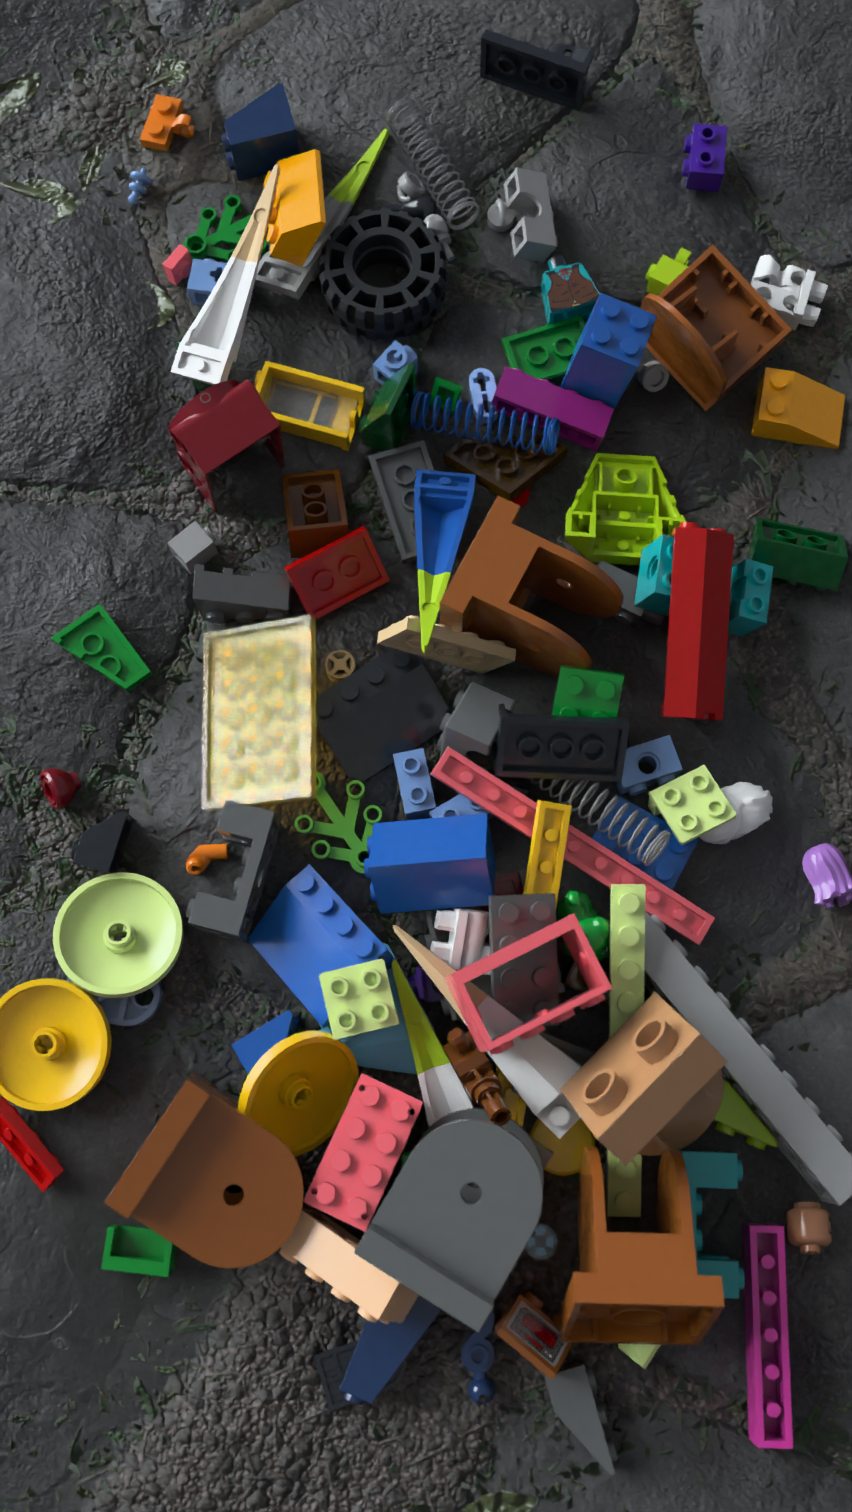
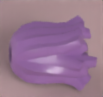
[802,843,852,909]

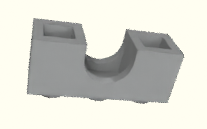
[504,167,557,262]

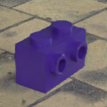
[682,123,727,192]

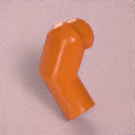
[186,844,228,876]

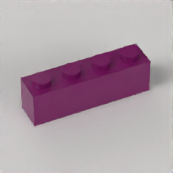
[490,366,614,451]

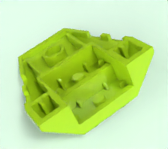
[565,453,686,566]

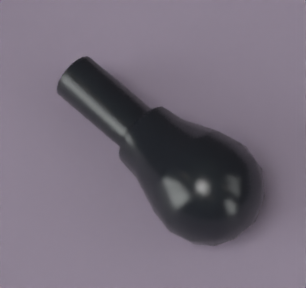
[382,196,436,221]

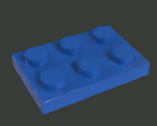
[592,795,699,890]

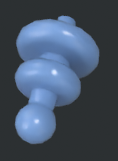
[128,168,152,205]

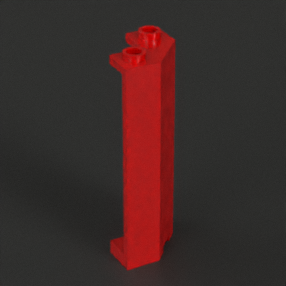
[660,522,734,721]

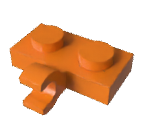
[139,94,195,152]

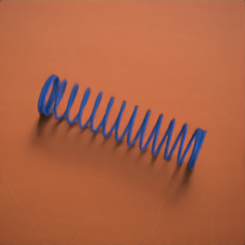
[410,391,560,456]

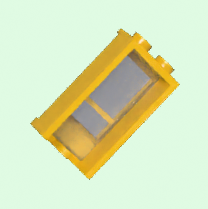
[254,361,366,451]

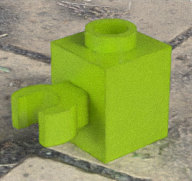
[645,247,692,295]

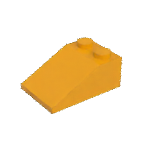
[751,367,845,449]

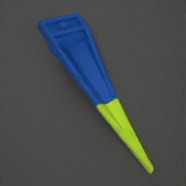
[414,469,476,653]

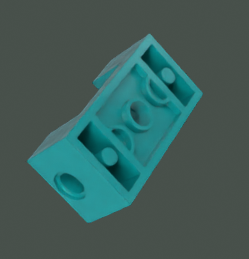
[634,534,773,636]
[679,1150,744,1299]

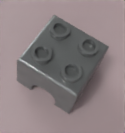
[437,682,515,772]

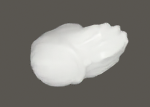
[700,782,773,844]

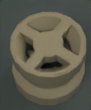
[325,650,357,684]

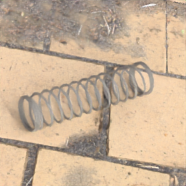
[386,99,480,230]
[526,778,670,866]

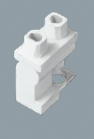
[750,255,828,330]
[430,908,491,975]

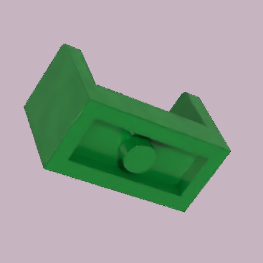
[101,1224,178,1277]

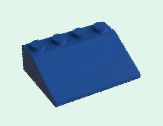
[248,864,395,1028]

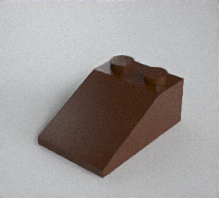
[282,469,349,559]

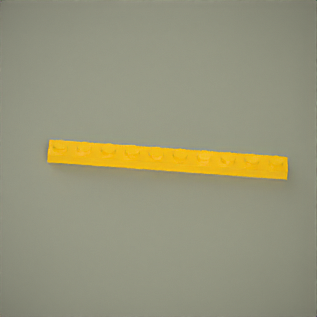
[496,800,572,1127]

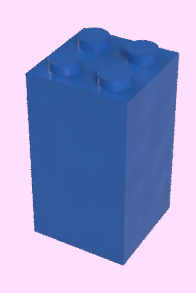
[560,293,657,409]
[364,813,496,914]

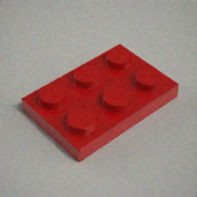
[284,526,390,622]

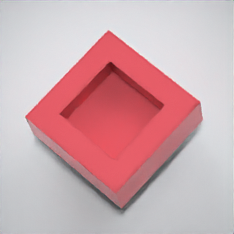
[163,244,192,286]

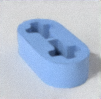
[469,368,499,424]

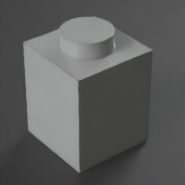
[167,521,218,574]

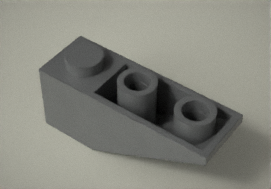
[543,1359,618,1475]

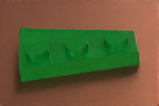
[51,604,153,692]

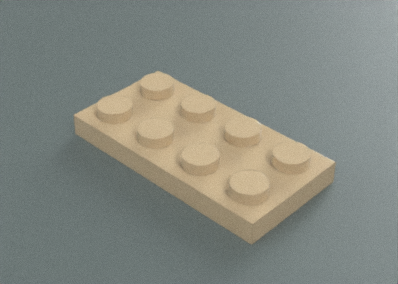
[377,616,516,674]

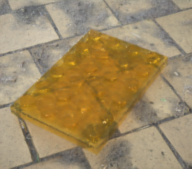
[201,614,317,811]

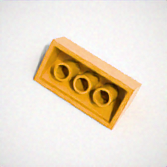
[264,149,326,267]

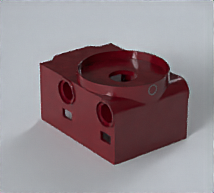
[168,380,285,513]

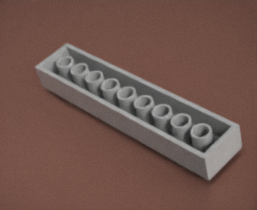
[644,911,852,1206]

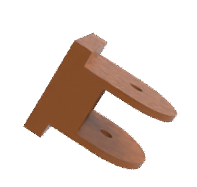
[440,496,624,677]
[104,1071,304,1268]
[559,1146,725,1346]

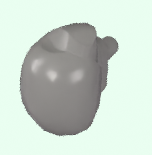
[424,214,455,261]

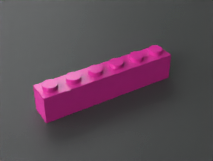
[741,1222,793,1449]

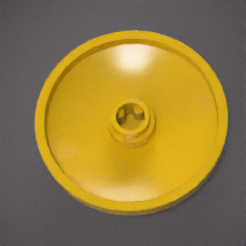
[0,978,111,1111]
[238,1031,359,1157]

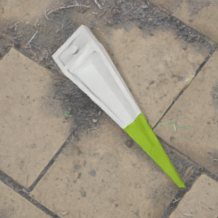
[391,959,478,1186]

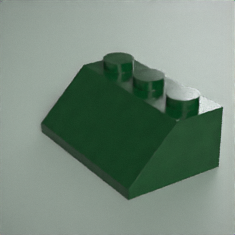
[748,517,848,591]

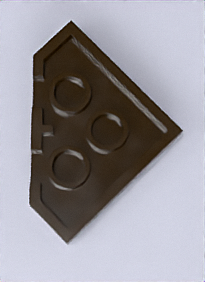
[444,436,567,501]

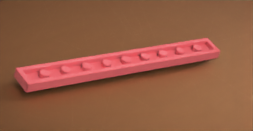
[430,747,715,945]

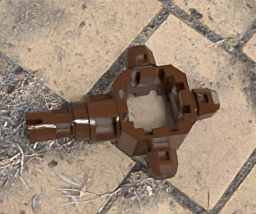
[442,1028,512,1126]

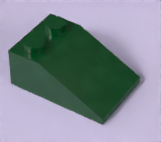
[358,362,416,452]

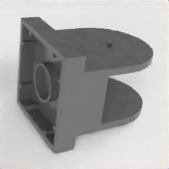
[354,1108,544,1333]

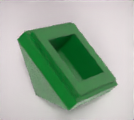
[430,377,463,414]

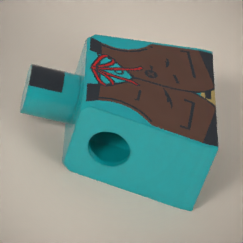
[541,255,600,325]

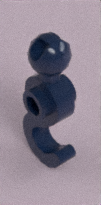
[461,1308,495,1405]

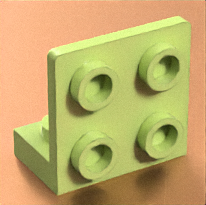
[648,764,736,845]
[319,959,399,1040]

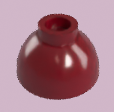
[40,768,81,810]

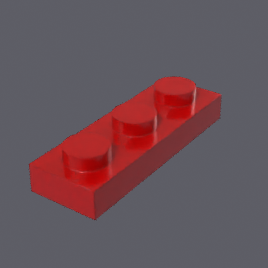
[0,1096,65,1193]

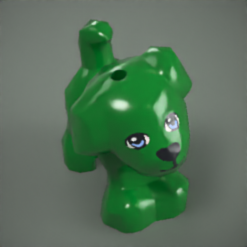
[556,890,610,964]

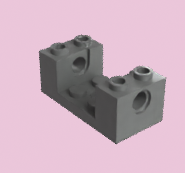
[186,799,282,943]

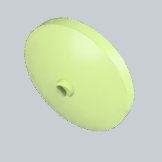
[53,872,184,998]

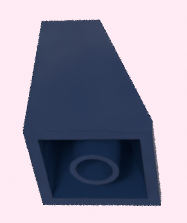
[221,83,300,181]

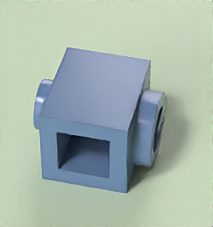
[373,340,418,385]

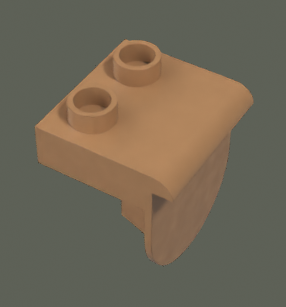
[560,992,727,1166]

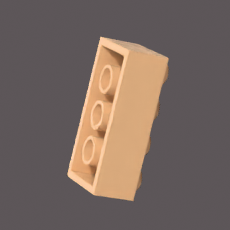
[279,1206,419,1325]

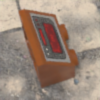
[494,1290,573,1380]

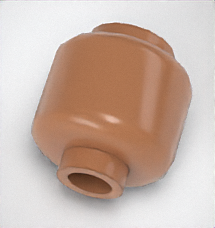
[786,1202,832,1255]

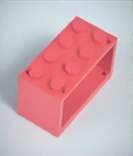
[444,913,612,1055]
[303,1073,424,1232]

